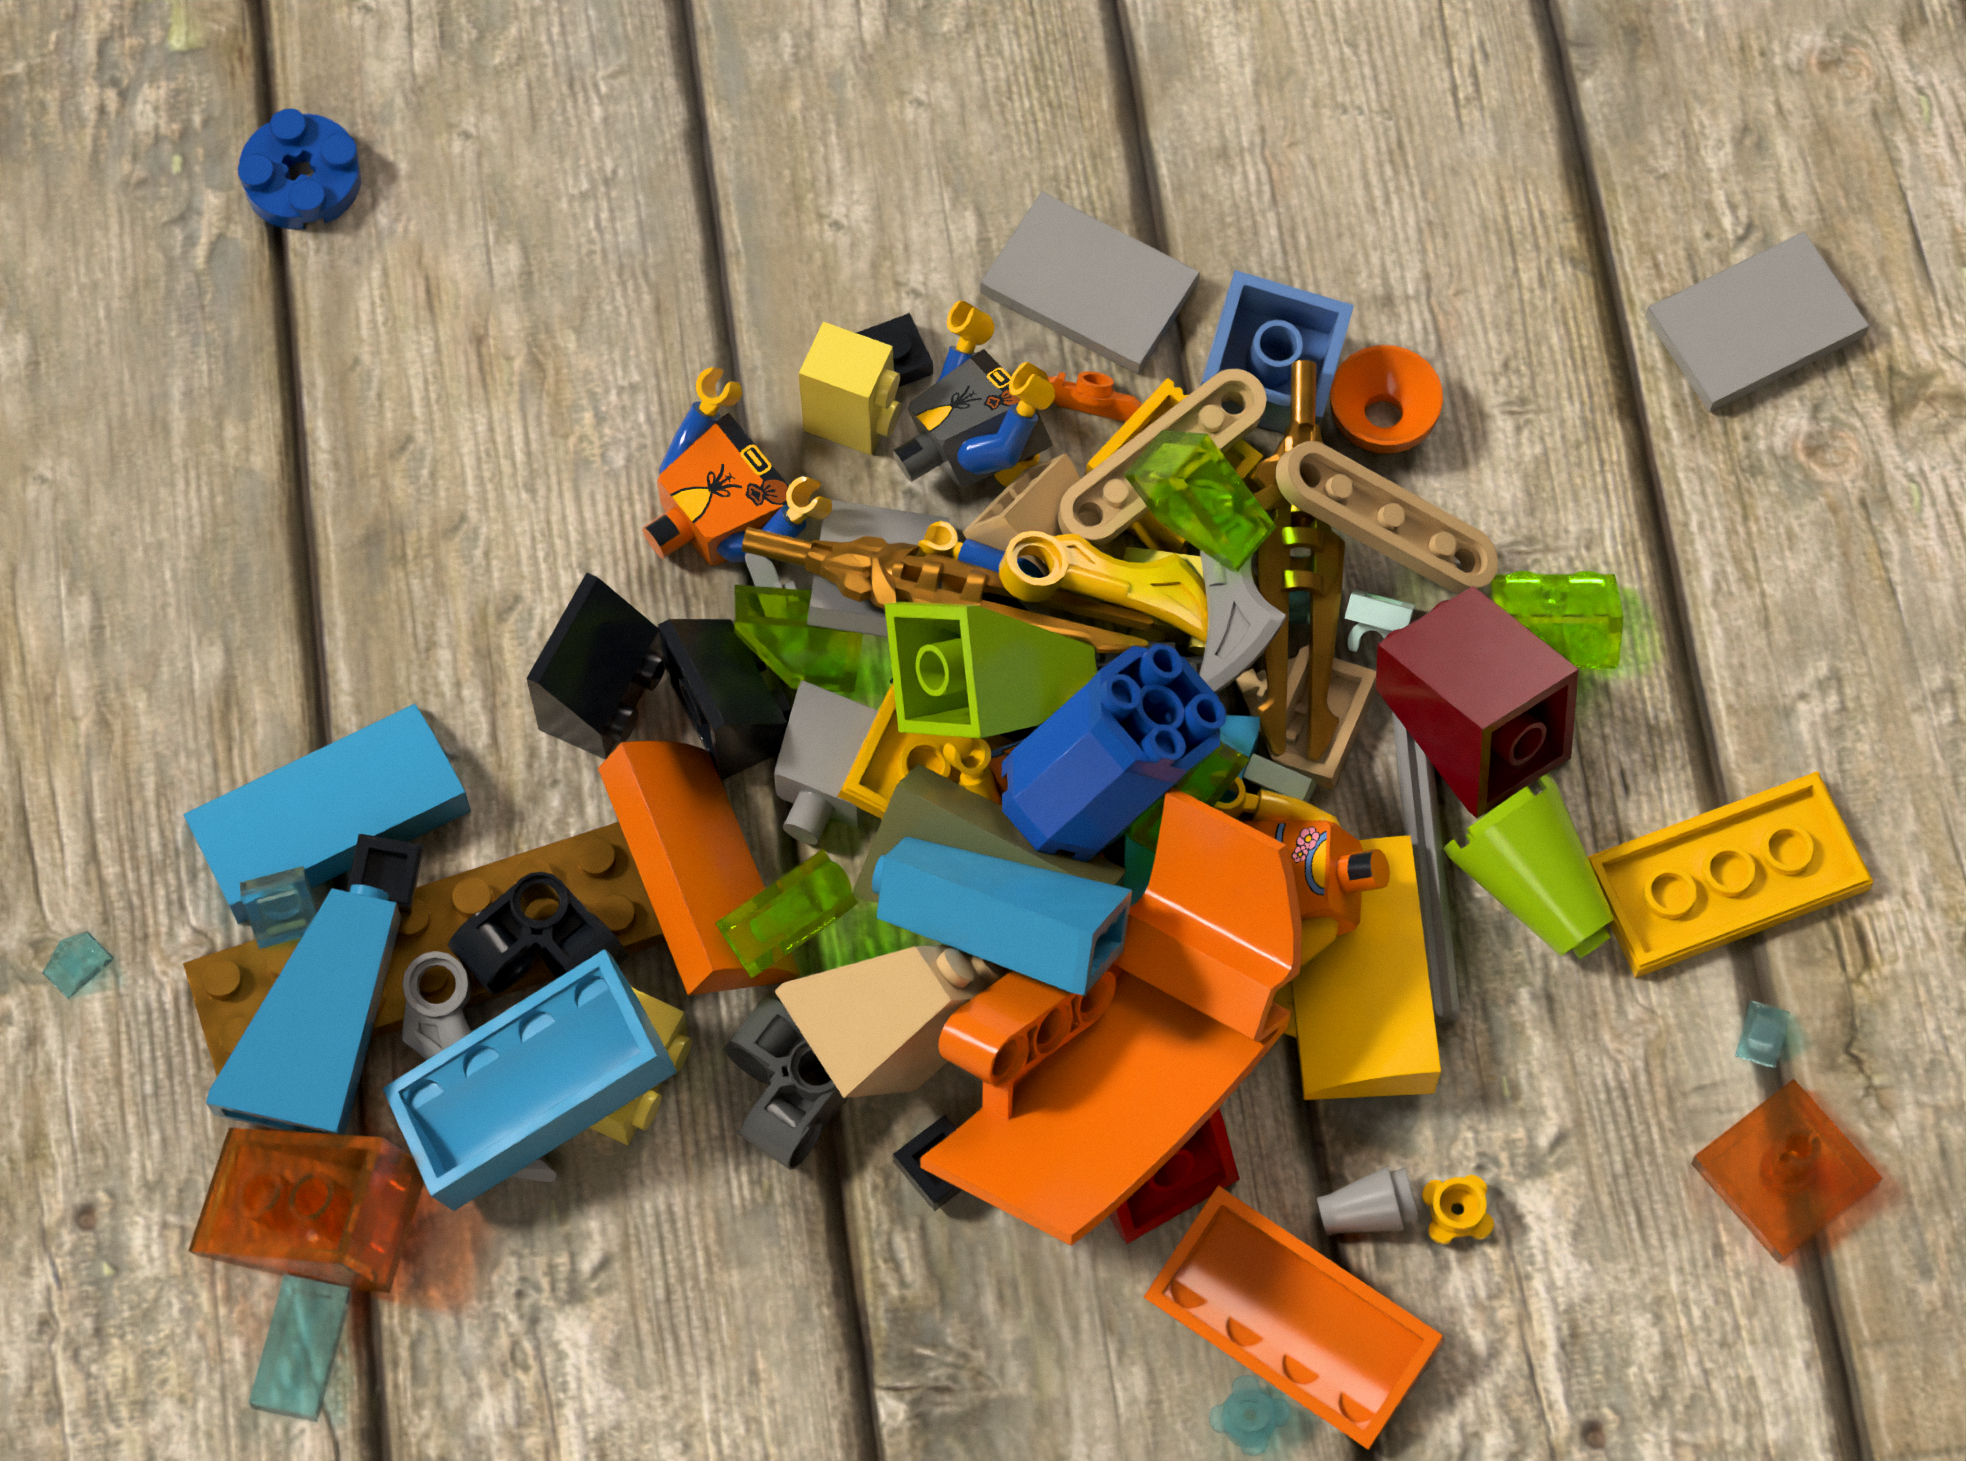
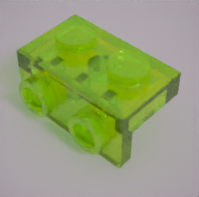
[1488,571,1624,669]

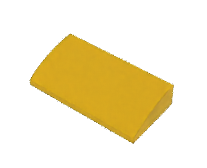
[1291,835,1441,1100]

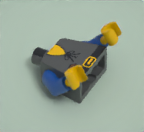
[892,300,1055,487]

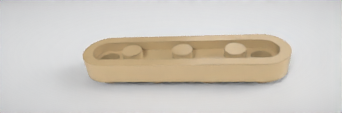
[1058,369,1266,548]
[1276,441,1498,594]

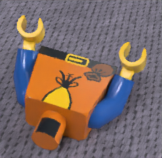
[642,367,832,565]

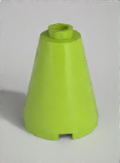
[1443,773,1614,960]

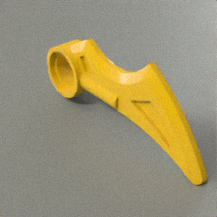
[999,531,1208,645]

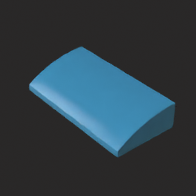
[183,704,471,924]
[382,949,677,1211]

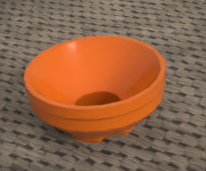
[1329,345,1443,453]

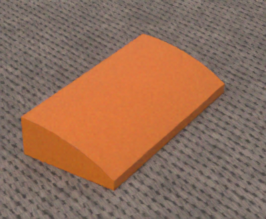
[598,741,800,996]
[1144,1186,1445,1450]

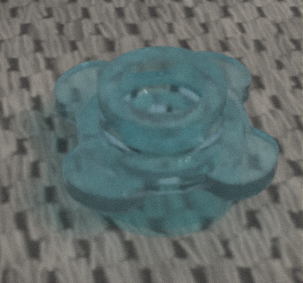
[1209,1375,1290,1456]

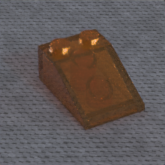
[188,1128,424,1293]

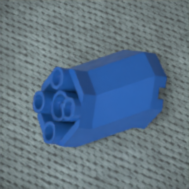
[1002,644,1226,862]

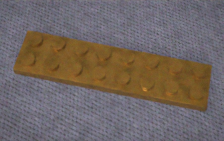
[183,822,667,1077]

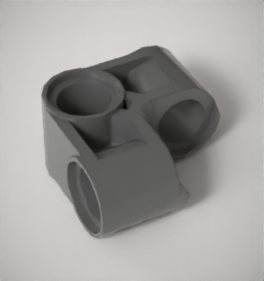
[724,996,848,1170]

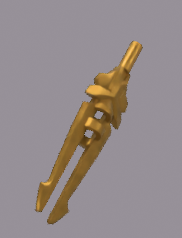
[1247,360,1345,762]
[742,527,1155,653]

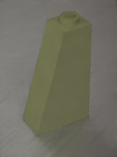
[852,763,1127,903]

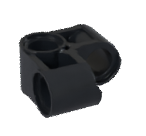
[448,872,629,996]

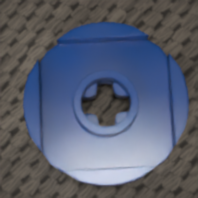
[238,108,361,230]

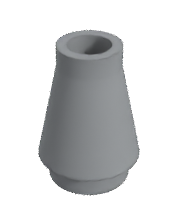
[1317,1166,1419,1236]

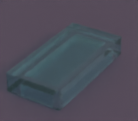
[249,1275,352,1422]

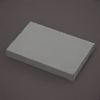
[980,191,1200,375]
[1646,232,1869,413]
[807,500,949,638]

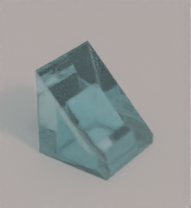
[42,931,114,1000]
[1735,1000,1790,1068]

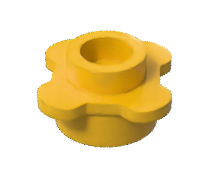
[1422,1175,1494,1245]

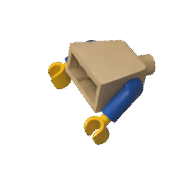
[915,453,1110,616]

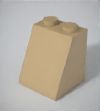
[775,945,1010,1098]

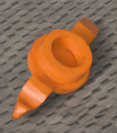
[1047,371,1142,422]

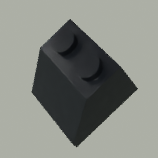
[526,572,665,760]
[658,619,792,780]

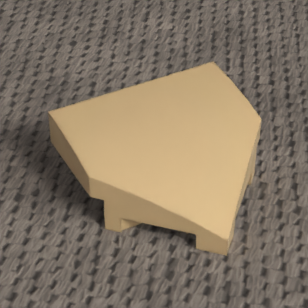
[1235,645,1376,790]

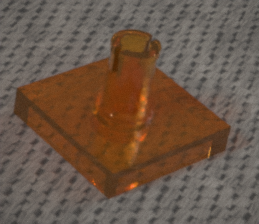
[1691,1079,1883,1264]

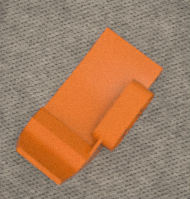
[920,787,1302,1246]

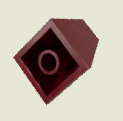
[1376,586,1579,818]

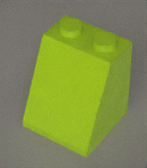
[884,602,1098,739]

